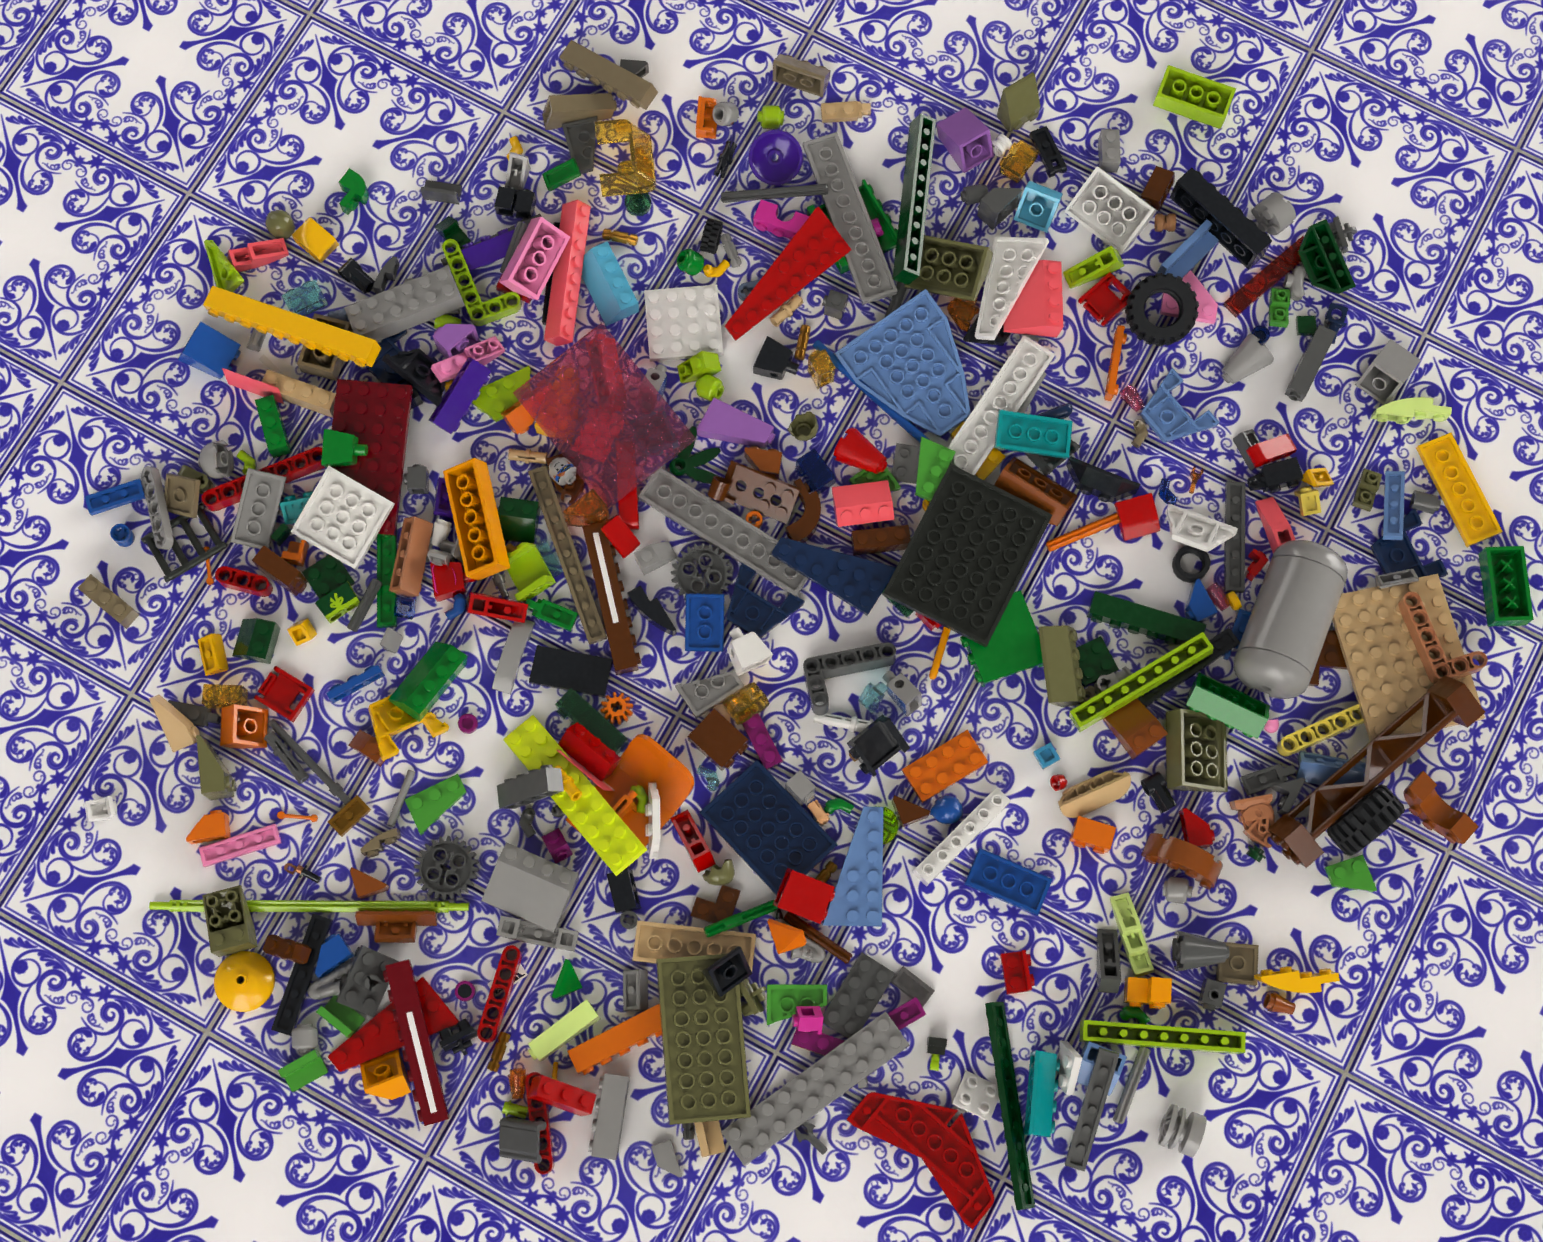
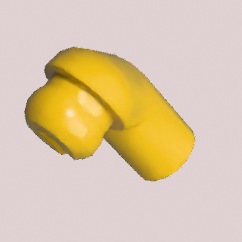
[703,259,730,278]

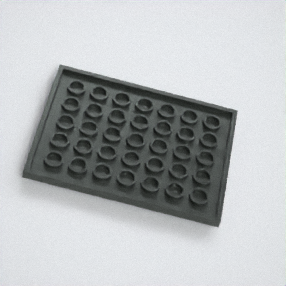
[883,463,1052,647]

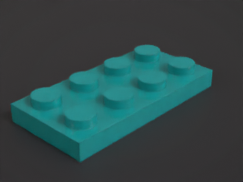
[994,410,1073,459]

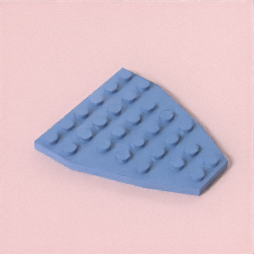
[835,289,971,437]

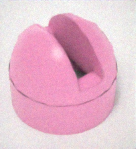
[1264,719,1279,733]

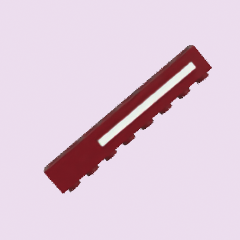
[383,959,449,1126]

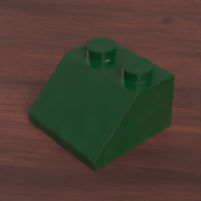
[498,497,541,544]
[232,618,281,664]

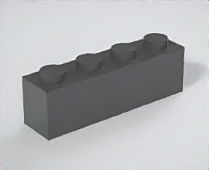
[497,765,564,809]

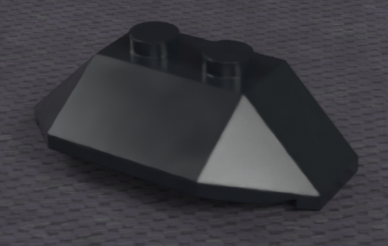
[1066,456,1141,503]

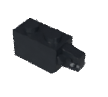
[1247,457,1304,493]

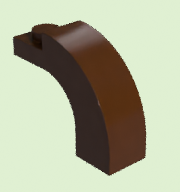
[785,478,821,543]

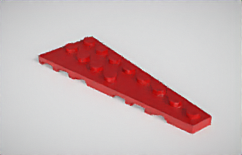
[724,206,852,341]

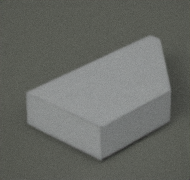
[651,1140,682,1177]

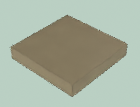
[164,473,200,518]
[1216,942,1259,986]

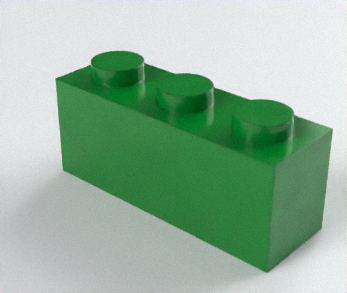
[255,395,291,458]

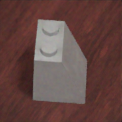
[1355,338,1421,405]

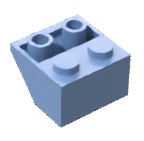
[1077,1041,1127,1096]

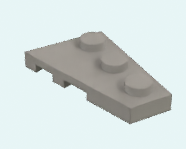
[675,671,745,719]

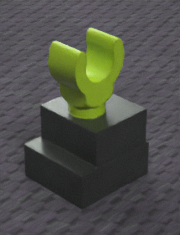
[926,1037,947,1071]

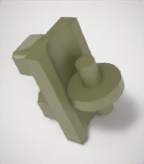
[739,978,767,1016]

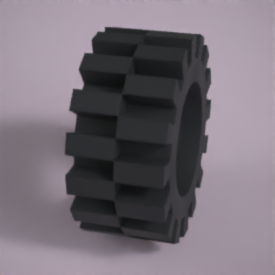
[700,218,723,254]

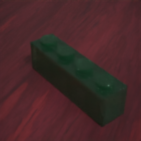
[555,688,629,755]

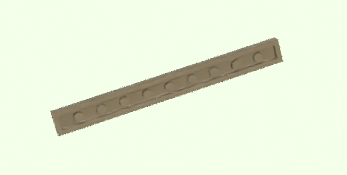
[528,465,607,645]

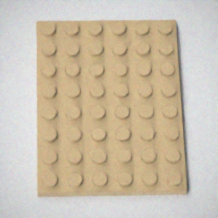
[1332,574,1485,741]

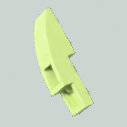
[1371,397,1452,424]

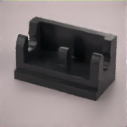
[607,868,641,913]

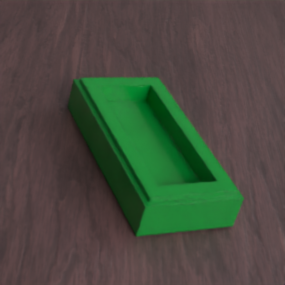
[542,158,581,191]

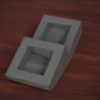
[373,256,400,294]

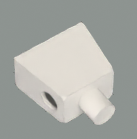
[727,627,773,676]

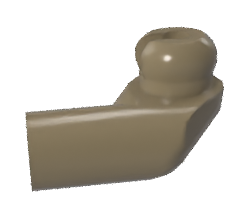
[1132,419,1148,448]

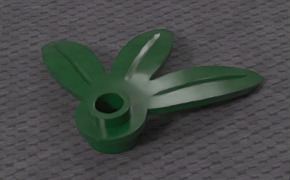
[669,426,721,484]

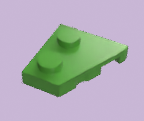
[1325,854,1377,892]

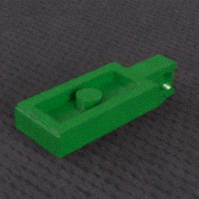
[526,598,578,632]

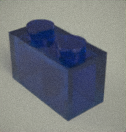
[795,448,836,495]

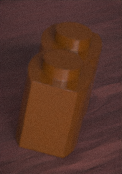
[263,935,312,964]

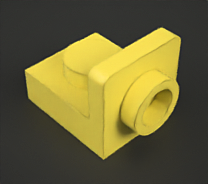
[1294,486,1321,516]

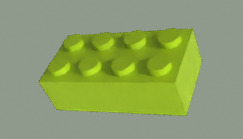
[1153,65,1236,129]

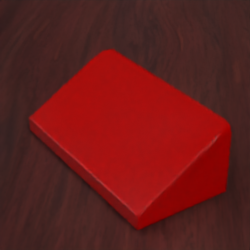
[600,515,640,559]

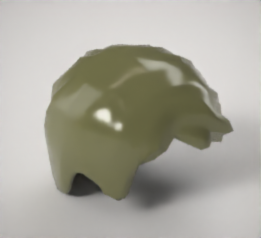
[265,210,295,240]
[787,412,819,441]
[702,859,735,886]

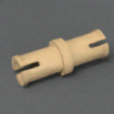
[769,294,804,327]
[508,448,547,465]

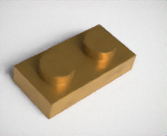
[328,795,371,837]

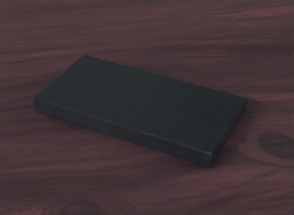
[529,645,613,697]

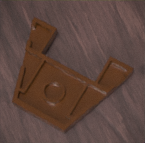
[1309,630,1348,686]

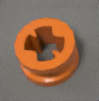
[746,511,763,528]

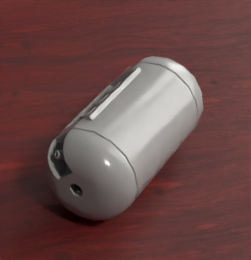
[1233,540,1348,699]

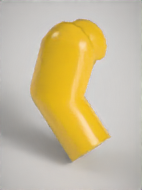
[506,136,523,161]

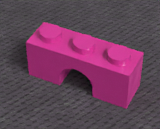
[753,199,809,240]

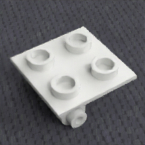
[952,1070,999,1122]

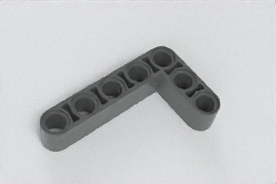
[803,642,896,715]

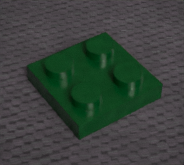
[302,555,356,599]
[1077,636,1119,687]

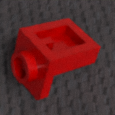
[1246,549,1269,582]

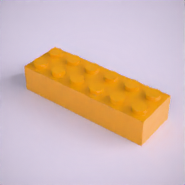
[443,458,510,581]

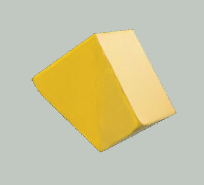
[287,618,317,646]

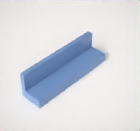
[1157,220,1219,278]
[1296,751,1366,785]

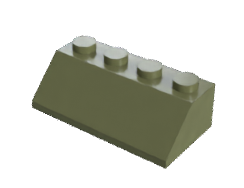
[1038,625,1085,707]

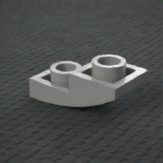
[427,549,455,566]

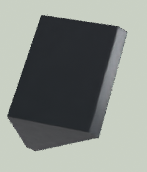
[702,946,752,997]

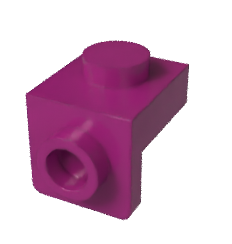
[542,828,573,864]

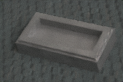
[891,966,935,1007]

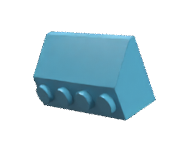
[581,241,639,326]

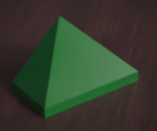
[551,959,582,1000]

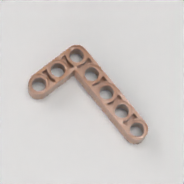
[1398,592,1488,684]

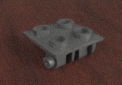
[892,443,920,484]

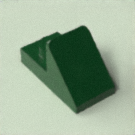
[434,216,471,251]

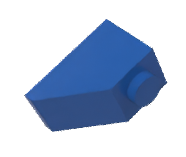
[1185,579,1218,623]
[315,934,354,978]

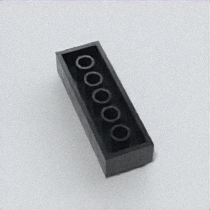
[1170,168,1272,270]

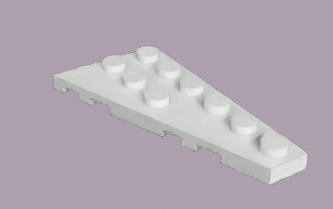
[975,237,1049,340]

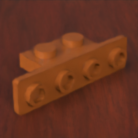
[355,910,437,943]

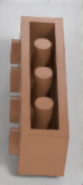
[389,516,433,598]

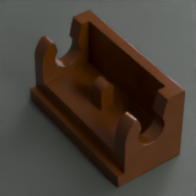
[1141,166,1175,211]

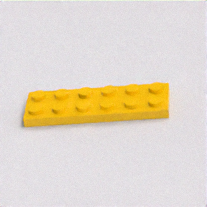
[1416,433,1503,547]

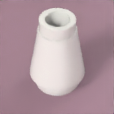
[431,519,452,548]

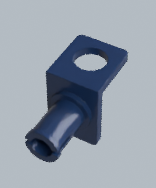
[1324,303,1348,344]

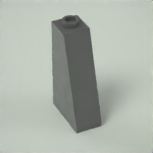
[1285,324,1337,402]

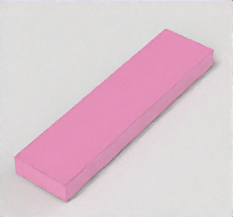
[199,824,281,867]

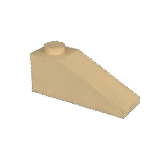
[149,694,200,752]

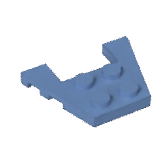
[1140,368,1219,443]

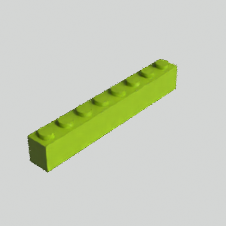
[1069,632,1214,732]
[1079,1020,1246,1054]

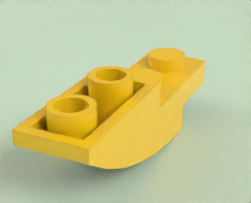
[1254,966,1340,993]

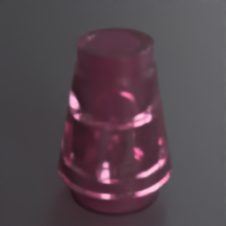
[1119,384,1145,412]
[1206,582,1231,611]

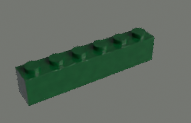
[1087,591,1207,645]

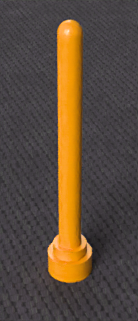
[929,627,951,680]

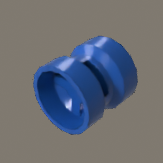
[110,524,135,547]

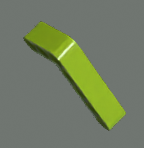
[442,239,522,326]

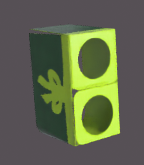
[315,582,360,624]

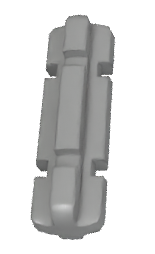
[720,233,742,268]

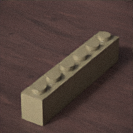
[559,40,658,110]

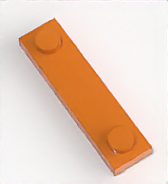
[1104,325,1127,401]

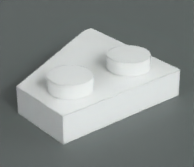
[1058,1041,1082,1095]

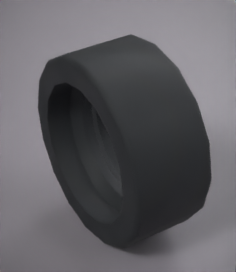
[1172,545,1211,583]

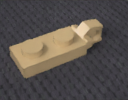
[820,101,871,123]

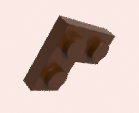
[690,885,741,924]

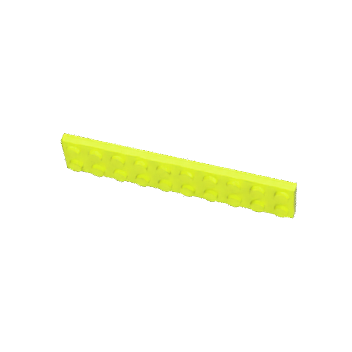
[503,715,647,876]

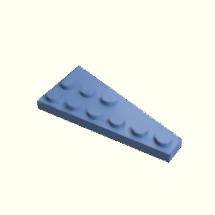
[822,807,883,927]

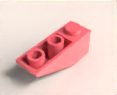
[1255,497,1295,553]

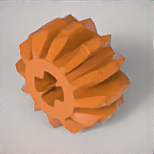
[600,692,633,725]

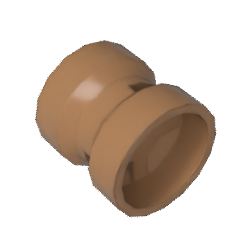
[1154,213,1176,232]

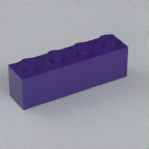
[461,222,529,271]
[429,357,491,434]

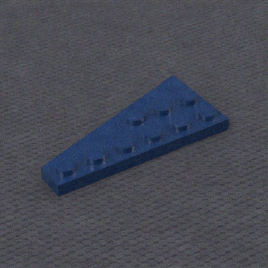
[770,537,896,616]

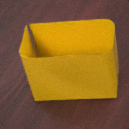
[292,217,339,263]

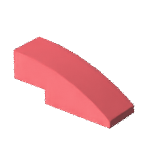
[227,238,289,272]

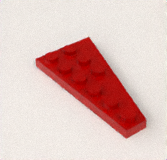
[327,977,459,1072]

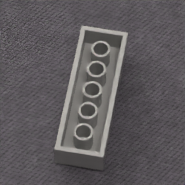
[344,265,465,342]

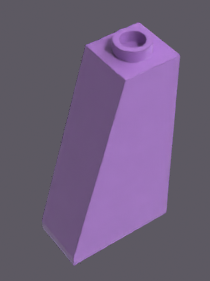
[697,398,776,449]

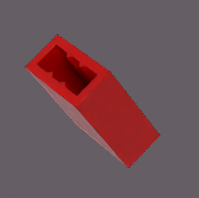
[773,868,835,924]

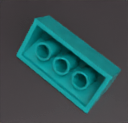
[1024,1050,1060,1138]

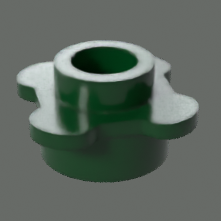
[1246,845,1266,862]

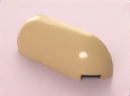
[1058,770,1131,818]

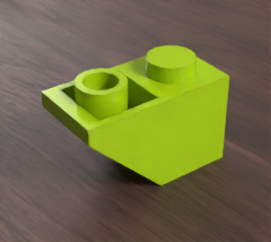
[677,351,722,383]

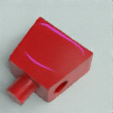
[430,562,476,602]

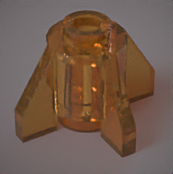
[947,296,980,332]

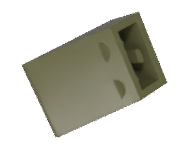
[202,885,258,957]

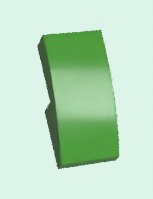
[1269,288,1290,328]

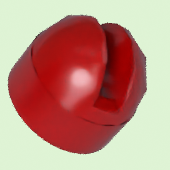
[1050,774,1068,791]

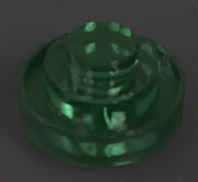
[625,189,652,216]

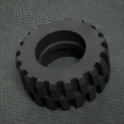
[1125,273,1199,346]
[1327,784,1405,856]

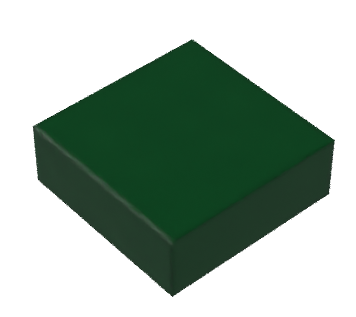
[1296,316,1317,335]
[271,523,291,546]

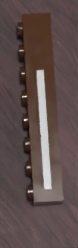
[582,522,641,675]

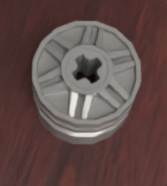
[1158,1104,1207,1157]

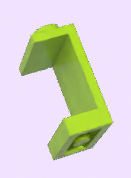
[507,542,556,603]

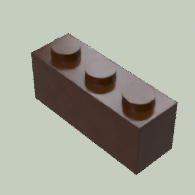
[851,525,911,556]

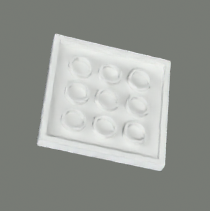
[644,285,724,362]
[290,466,395,570]

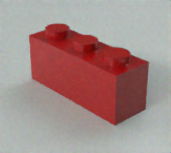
[558,722,621,782]
[527,1075,597,1116]

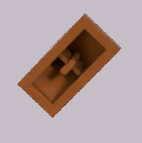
[350,867,390,900]

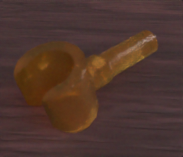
[1189,466,1204,494]

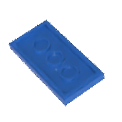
[964,848,1053,916]

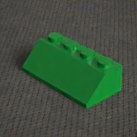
[388,642,467,722]

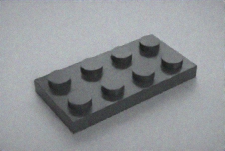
[823,952,896,1039]

